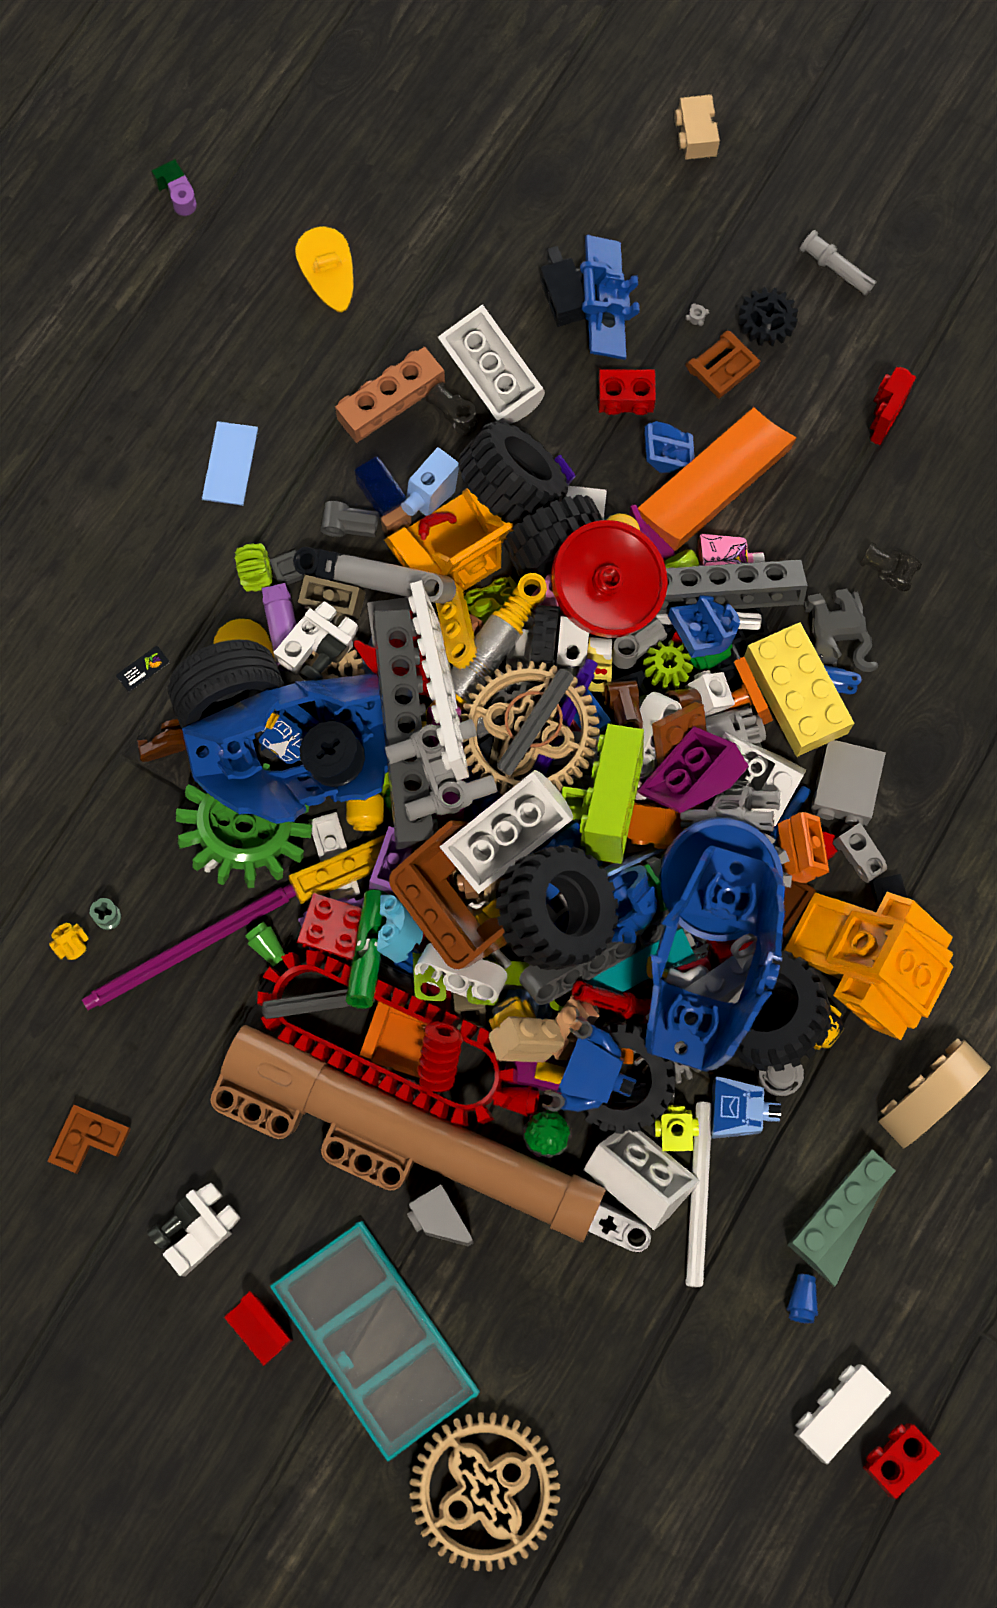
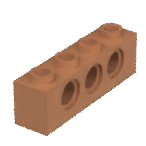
[335,346,445,443]

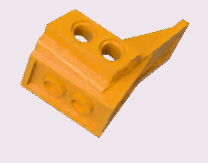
[384,488,514,591]
[784,892,954,1040]

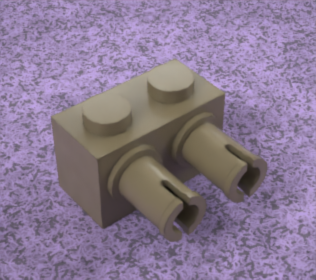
[298,575,366,627]

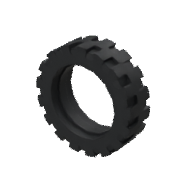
[531,605,560,684]

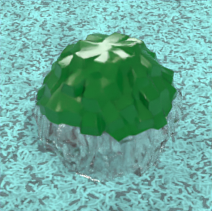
[523,1108,572,1158]

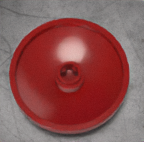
[551,520,668,638]

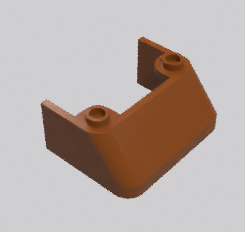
[389,820,507,969]

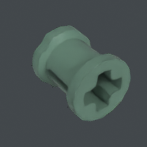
[90,898,121,930]

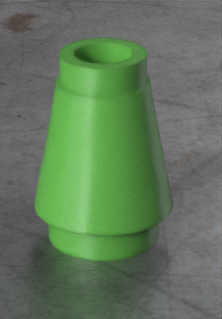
[245,922,286,967]

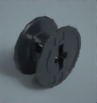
[299,721,365,787]

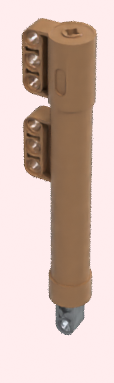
[210,1024,651,1252]

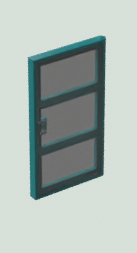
[270,1221,480,1462]

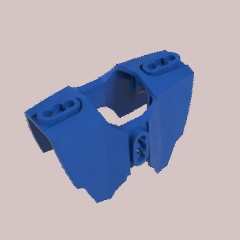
[182,673,388,824]
[645,845,785,1072]

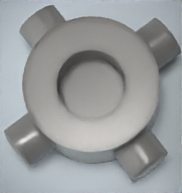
[686,303,709,326]

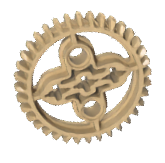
[460,661,600,796]
[410,1412,560,1571]

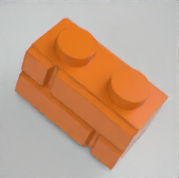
[777,812,829,883]

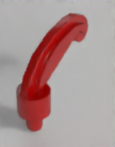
[418,512,457,541]

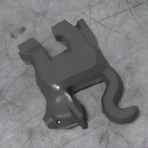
[804,589,878,672]

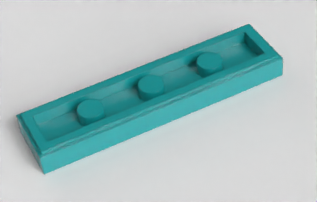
[585,927,694,1008]

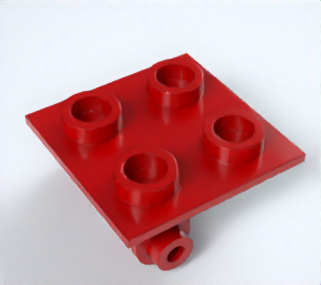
[297,893,362,961]

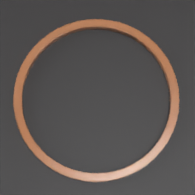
[505,691,563,748]

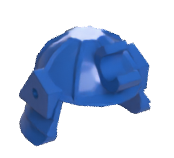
[608,865,657,944]

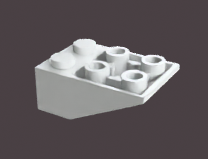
[722,732,806,826]

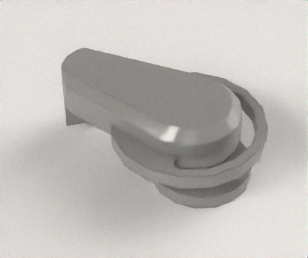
[759,1063,804,1096]

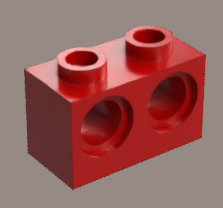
[598,370,656,415]
[863,1423,941,1499]

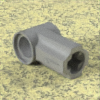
[611,619,667,669]

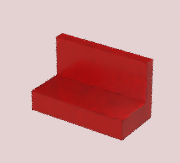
[224,1291,293,1366]

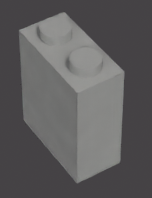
[810,740,886,826]

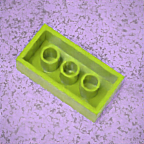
[580,724,644,864]

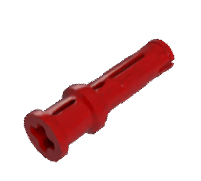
[572,981,651,1025]

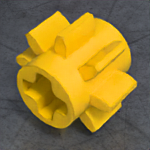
[49,923,89,960]

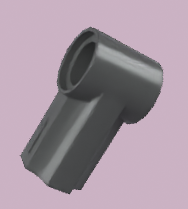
[320,501,379,537]

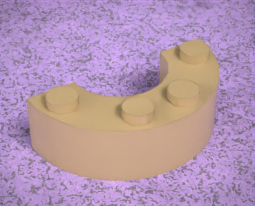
[878,1038,991,1149]

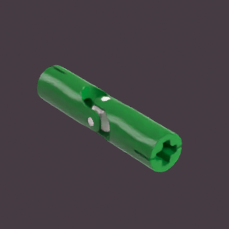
[346,890,389,1009]

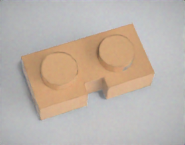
[552,996,600,1060]

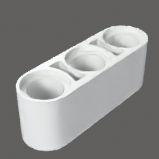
[640,692,682,779]
[414,943,507,1004]

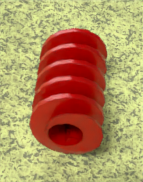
[417,1022,463,1092]

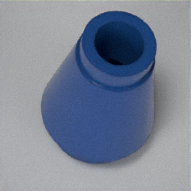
[787,1274,818,1323]

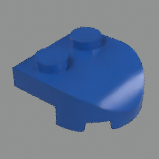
[668,595,740,658]

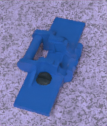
[580,235,639,360]

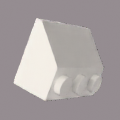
[584,1130,700,1230]

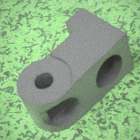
[833,823,887,883]

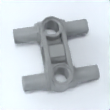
[385,719,497,821]
[680,780,780,831]

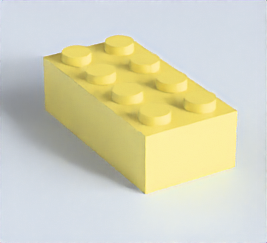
[744,622,854,757]

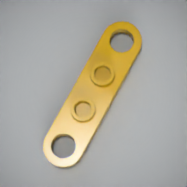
[436,582,477,669]

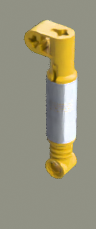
[410,573,547,747]

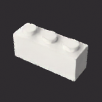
[794,1365,891,1464]

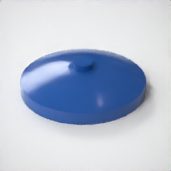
[659,817,783,941]

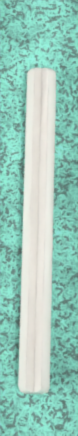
[686,1102,713,1287]

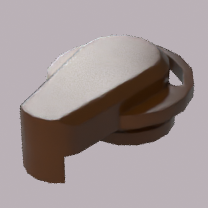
[137,719,186,762]

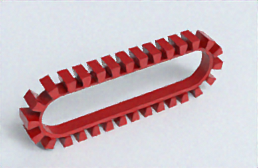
[257,950,518,1126]

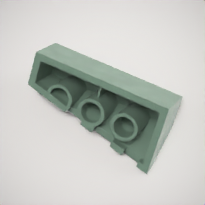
[787,1150,896,1287]

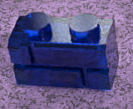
[354,456,407,518]

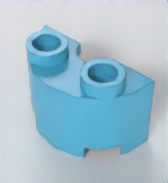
[377,895,423,963]

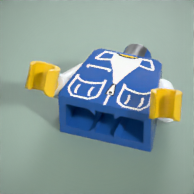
[258,705,320,764]

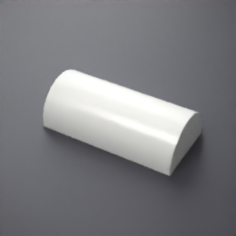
[438,304,545,425]
[440,770,573,894]

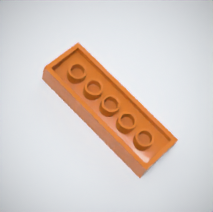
[638,407,797,551]

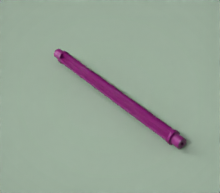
[82,884,296,1011]

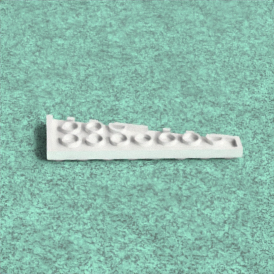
[408,580,469,781]

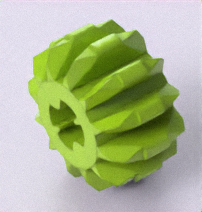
[235,543,273,592]
[643,640,693,690]

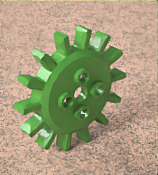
[176,763,313,888]

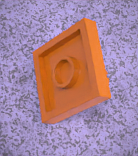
[724,657,773,725]

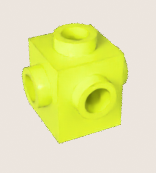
[655,1105,699,1151]

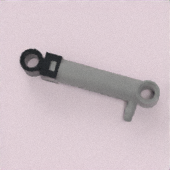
[293,547,456,617]

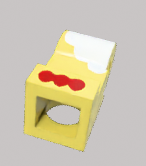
[587,637,612,692]

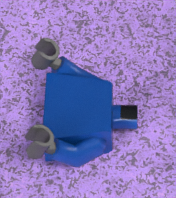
[542,1016,637,1112]

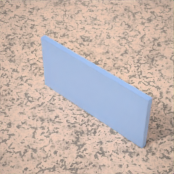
[202,421,258,506]

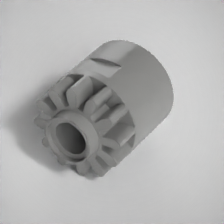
[705,705,766,748]

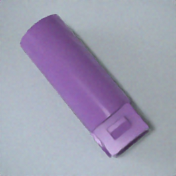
[262,583,305,671]

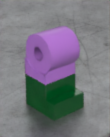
[151,159,197,216]

